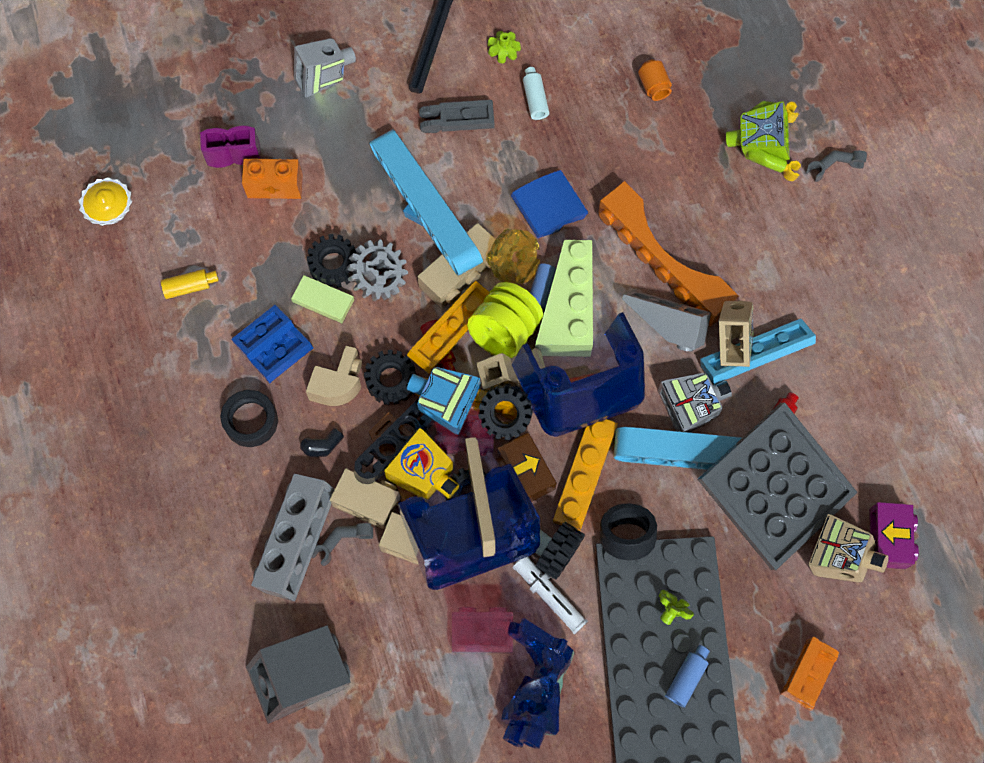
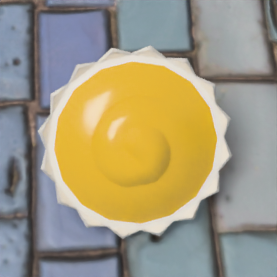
[78,177,132,226]

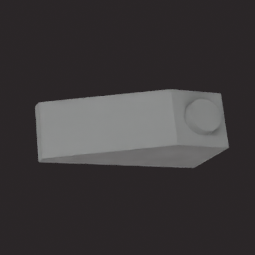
[622,290,711,351]

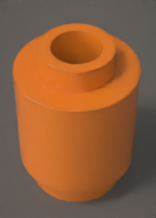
[638,59,672,101]

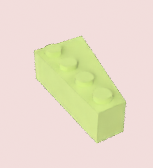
[535,240,593,357]

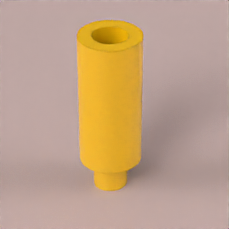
[161,269,219,299]

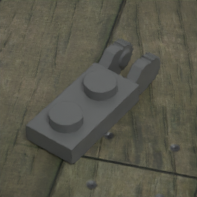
[419,100,495,134]

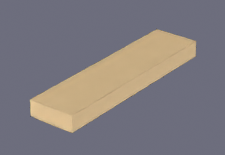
[465,437,495,557]

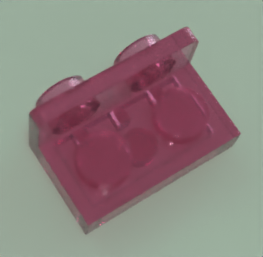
[435,415,494,456]

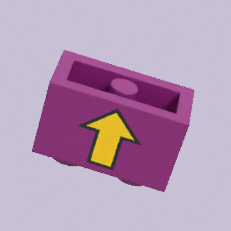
[869,502,919,569]

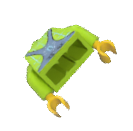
[726,101,801,181]

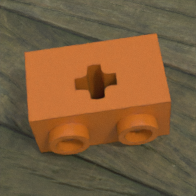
[242,159,303,199]

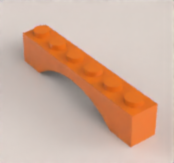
[598,181,739,327]

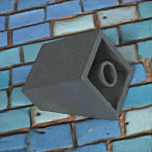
[246,625,351,724]

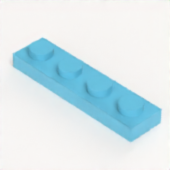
[700,318,816,384]

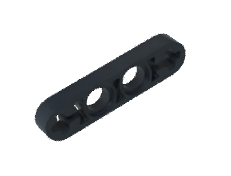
[354,399,435,484]

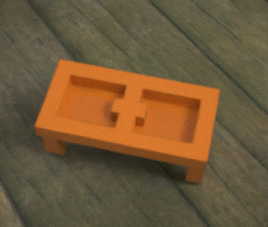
[780,636,839,711]

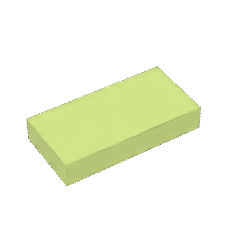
[291,276,354,323]

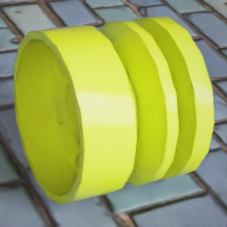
[467,282,543,358]

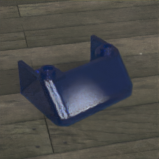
[512,312,645,437]

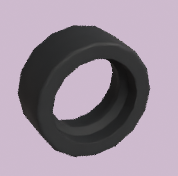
[220,389,278,448]
[600,503,657,561]

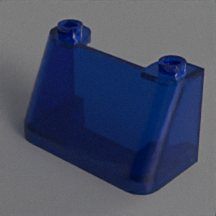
[398,464,540,590]

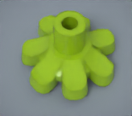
[487,31,521,63]
[659,590,694,625]

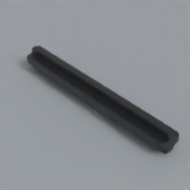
[409,0,453,94]

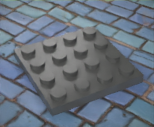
[697,402,858,570]

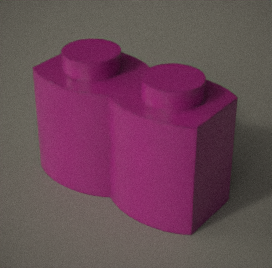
[200,126,261,168]

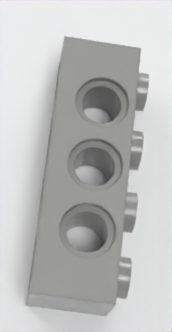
[251,474,335,602]

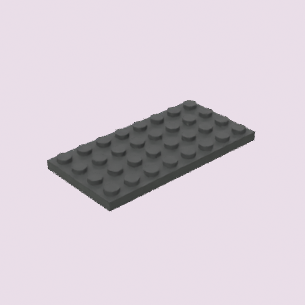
[595,536,742,763]

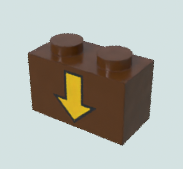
[495,432,557,505]

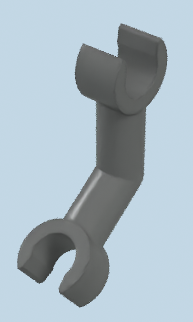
[806,150,867,182]
[312,523,373,566]

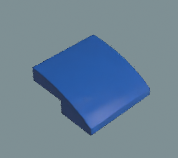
[511,170,588,238]
[231,305,313,383]

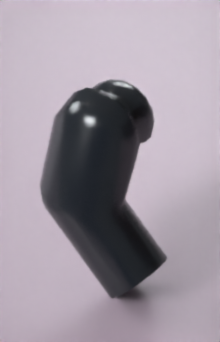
[300,428,344,457]

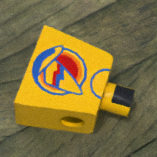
[385,428,459,500]

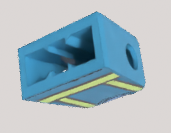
[407,367,481,435]

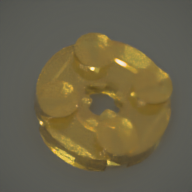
[486,228,540,284]

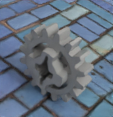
[346,239,408,301]

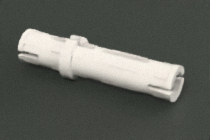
[513,555,588,634]

